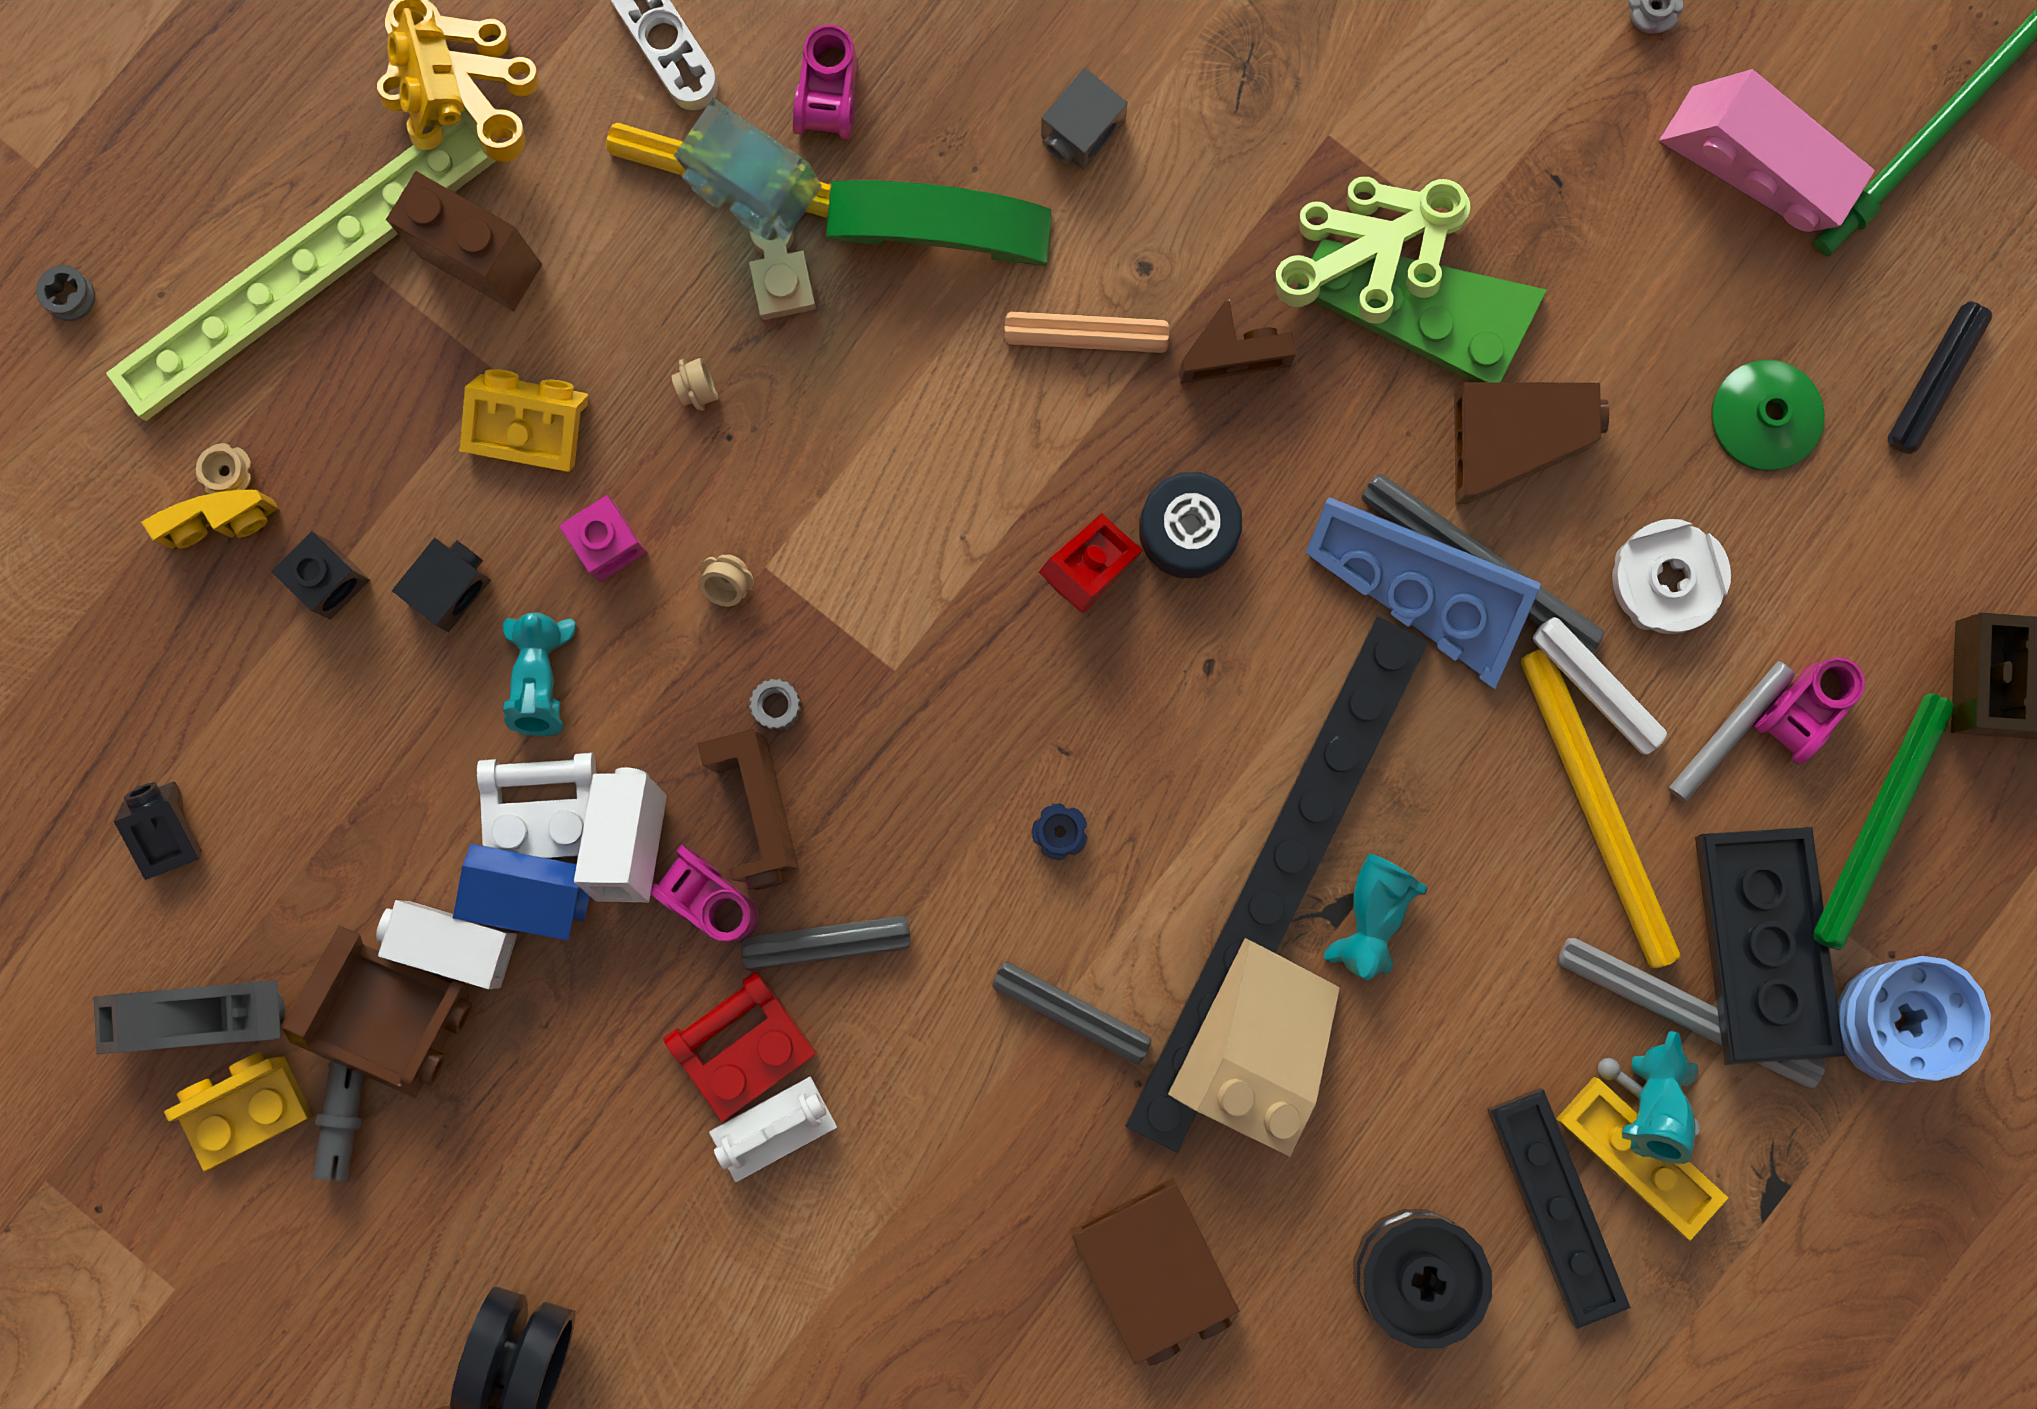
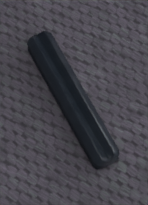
[1887,301,1992,454]

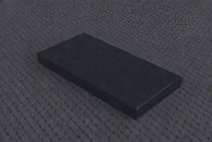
[1695,827,1845,1065]

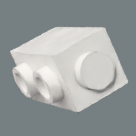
[574,768,667,903]
[376,900,518,989]

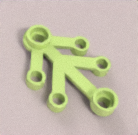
[1275,177,1470,324]

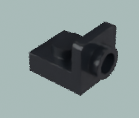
[114,782,202,880]

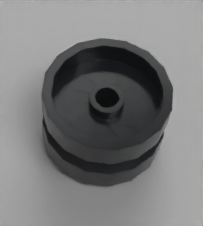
[1353,1209,1492,1349]
[450,1287,575,1409]

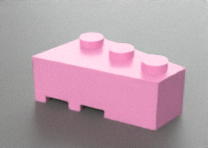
[1659,69,1875,232]

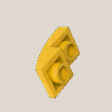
[142,490,279,549]

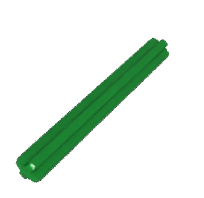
[1814,693,1954,950]

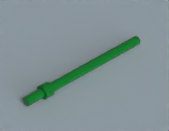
[1813,9,2037,256]

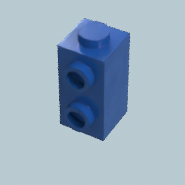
[453,844,590,940]

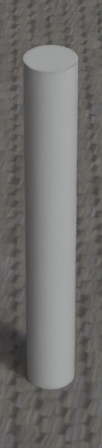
[1668,661,1795,803]

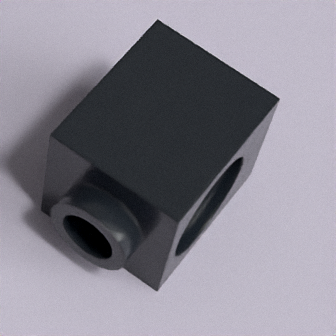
[271,531,370,620]
[392,537,491,632]

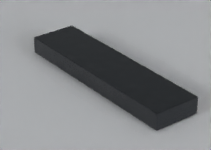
[1487,1088,1631,1329]

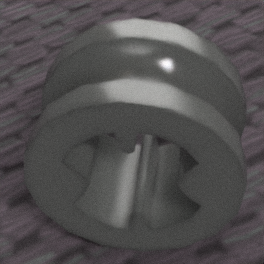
[36,265,95,321]

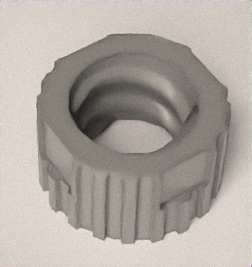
[749,679,802,732]

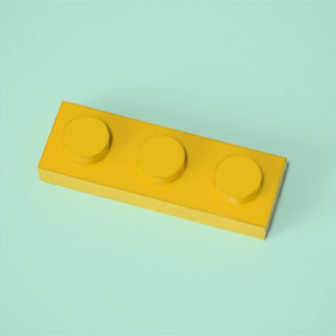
[1556,1077,1728,1241]

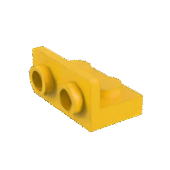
[459,369,589,472]
[164,1052,313,1172]

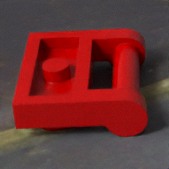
[663,970,817,1122]

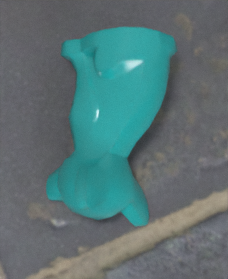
[502,612,576,736]
[1323,853,1428,981]
[1622,1031,1699,1164]

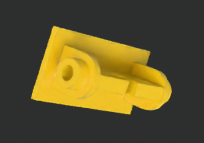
[387,8,464,136]

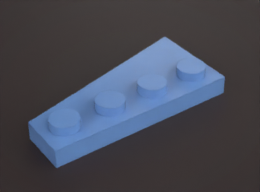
[1306,497,1541,689]

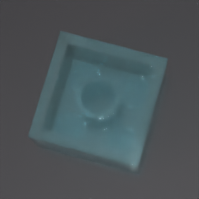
[674,98,822,242]

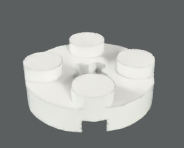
[1612,519,1731,634]

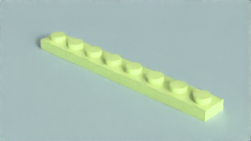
[106,109,496,421]

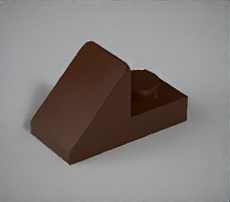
[1179,298,1296,384]

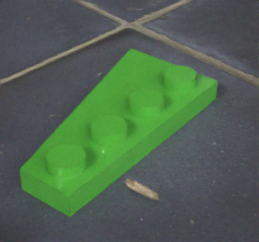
[1296,238,1547,382]

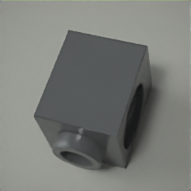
[1041,68,1128,170]

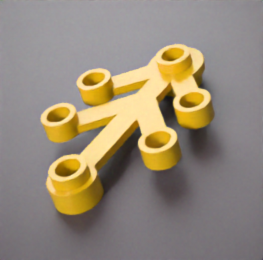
[377,0,539,162]

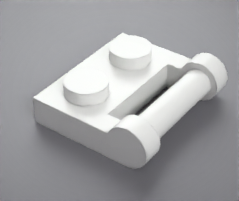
[477,753,597,859]

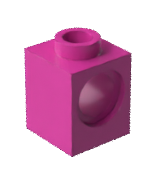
[559,495,648,583]

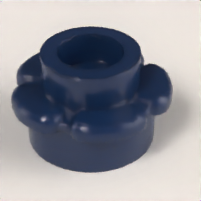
[1032,803,1087,860]

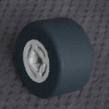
[1139,472,1242,578]

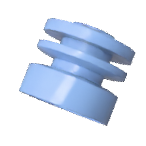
[1837,956,1991,1083]

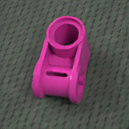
[793,24,858,140]
[1754,657,1865,765]
[651,844,759,942]

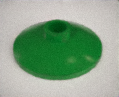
[1711,360,1825,471]

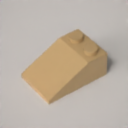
[1168,938,1340,1157]

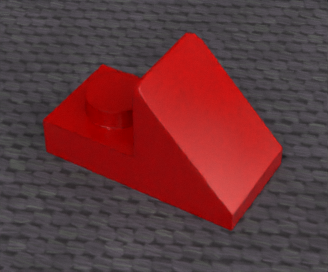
[1038,513,1143,613]

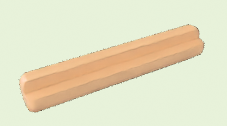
[1004,312,1170,353]

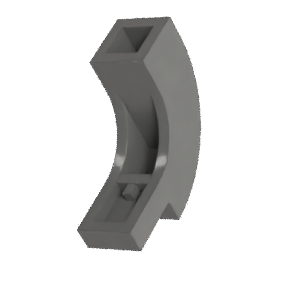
[93,980,285,1054]

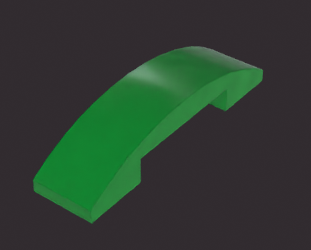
[826,180,1052,266]

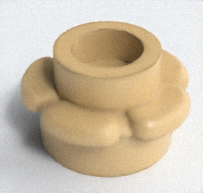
[672,358,718,411]
[196,443,252,494]
[699,555,754,607]

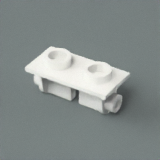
[709,1076,837,1183]

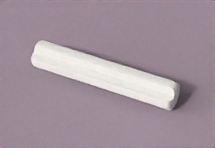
[1533,617,1667,755]

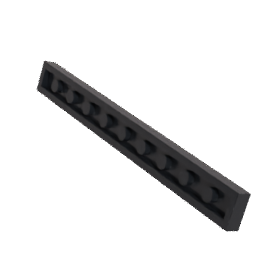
[1125,616,1429,1153]

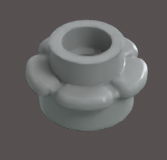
[1628,0,1683,34]

